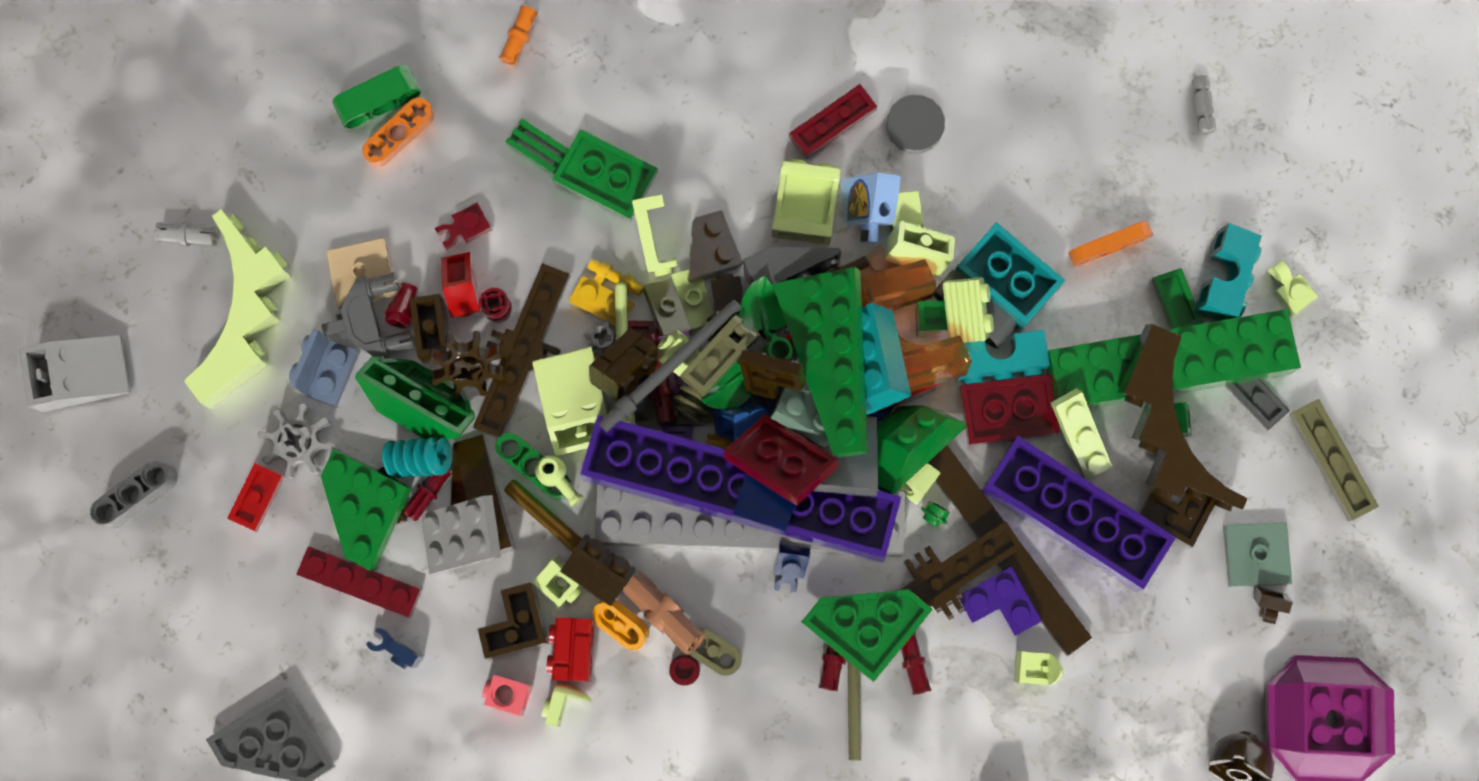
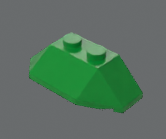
[355,356,475,440]
[877,405,966,495]

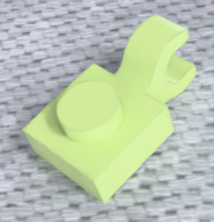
[1267,260,1318,316]

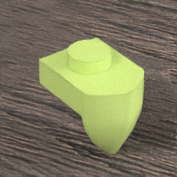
[1014,651,1063,685]
[542,681,591,727]

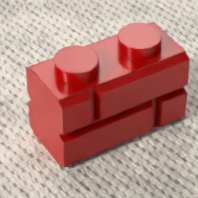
[546,617,595,682]

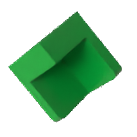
[915,301,948,338]

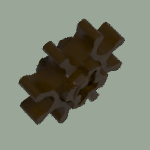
[429,331,504,398]

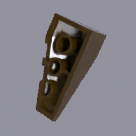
[450,434,516,554]

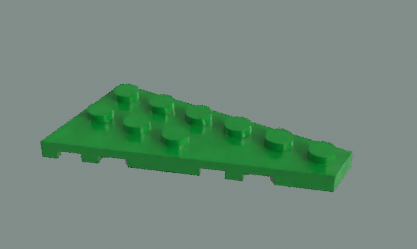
[772,267,868,457]

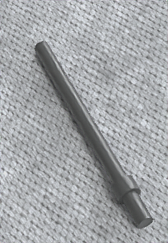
[598,300,741,432]

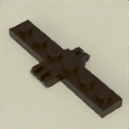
[473,263,571,438]
[900,521,1023,621]

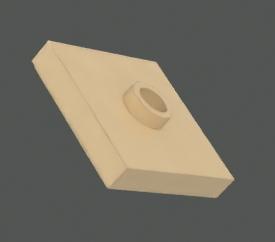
[326,238,396,309]

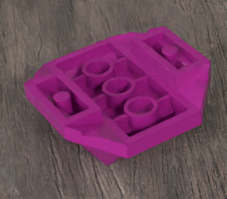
[1265,655,1395,781]

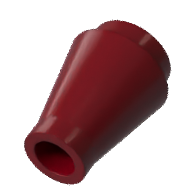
[384,282,418,329]

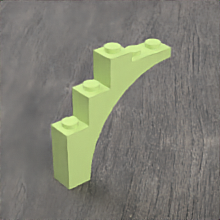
[183,209,291,409]

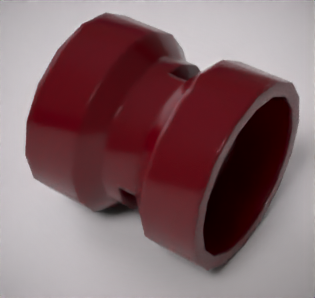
[479,288,512,323]

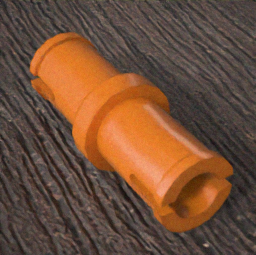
[499,5,538,66]

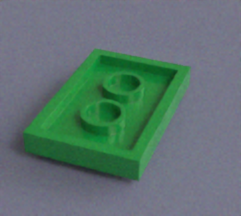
[552,129,658,222]

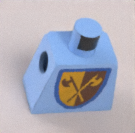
[841,172,901,244]

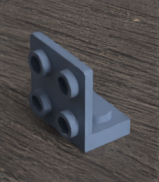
[289,329,360,407]

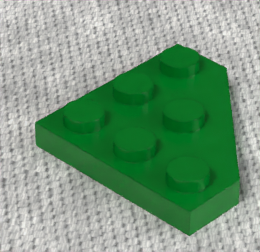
[321,449,412,571]
[801,589,933,683]

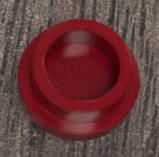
[669,654,700,686]

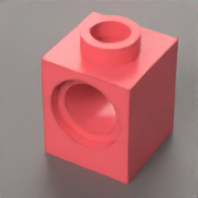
[482,675,533,716]

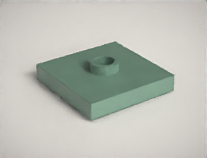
[1223,523,1293,587]

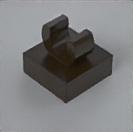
[1253,586,1293,624]

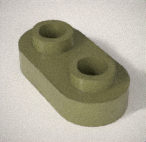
[689,627,741,676]

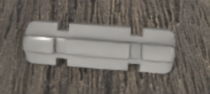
[1192,75,1216,133]

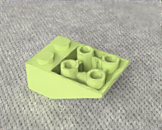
[532,346,610,456]

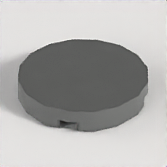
[886,95,945,153]

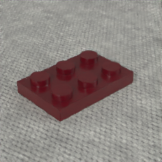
[959,374,1059,446]
[724,414,838,506]

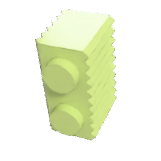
[884,220,955,276]
[942,277,994,344]

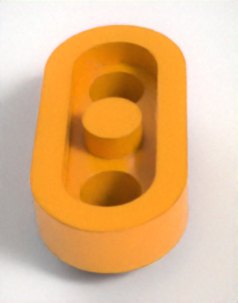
[592,600,649,650]

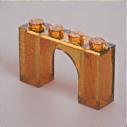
[861,259,972,391]

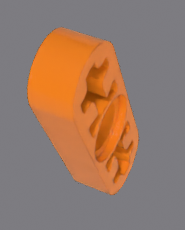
[362,98,434,167]
[1068,220,1154,267]

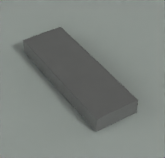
[1225,379,1290,431]

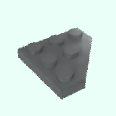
[206,688,336,781]

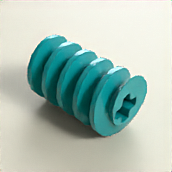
[382,437,452,478]

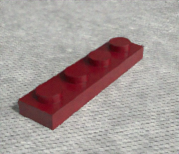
[296,546,422,618]

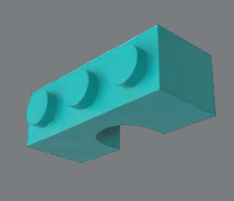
[1194,223,1262,321]
[951,330,1050,385]

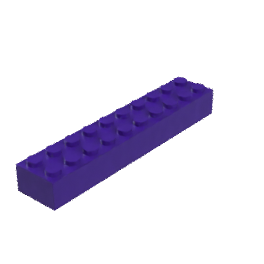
[580,415,901,563]

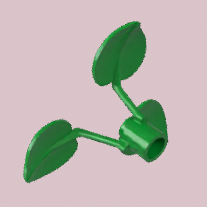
[701,276,792,409]

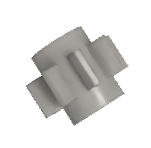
[585,320,616,357]

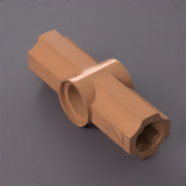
[622,572,705,655]

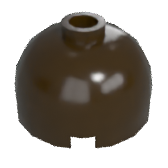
[1208,731,1274,781]

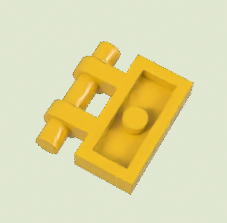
[568,258,644,328]

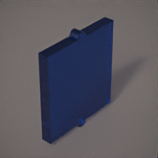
[733,473,797,532]

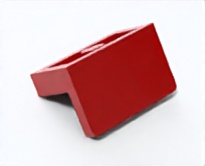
[227,463,285,532]

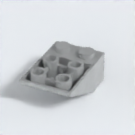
[19,335,131,412]

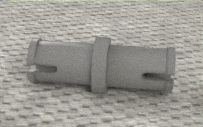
[154,222,218,246]

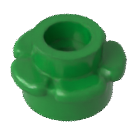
[921,500,950,527]

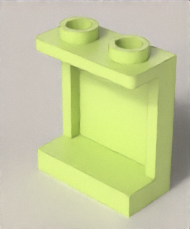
[772,159,841,245]
[632,194,678,277]

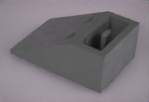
[743,246,841,285]

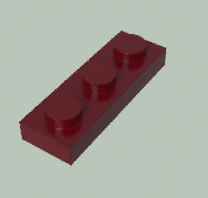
[789,84,877,159]

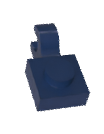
[366,628,423,669]

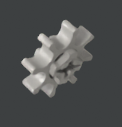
[258,404,336,480]

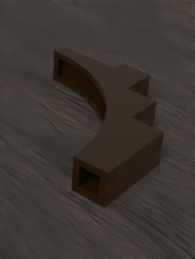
[1117,324,1248,512]

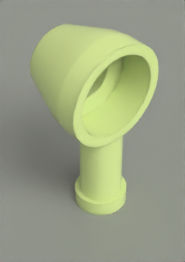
[535,455,584,507]

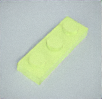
[1051,388,1112,480]

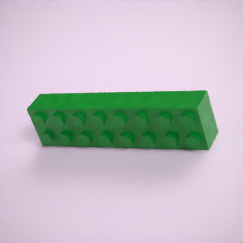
[1046,309,1301,409]

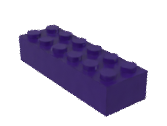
[981,436,1176,592]

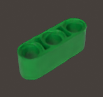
[332,65,421,129]
[495,433,573,500]

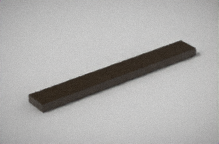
[928,445,1092,656]

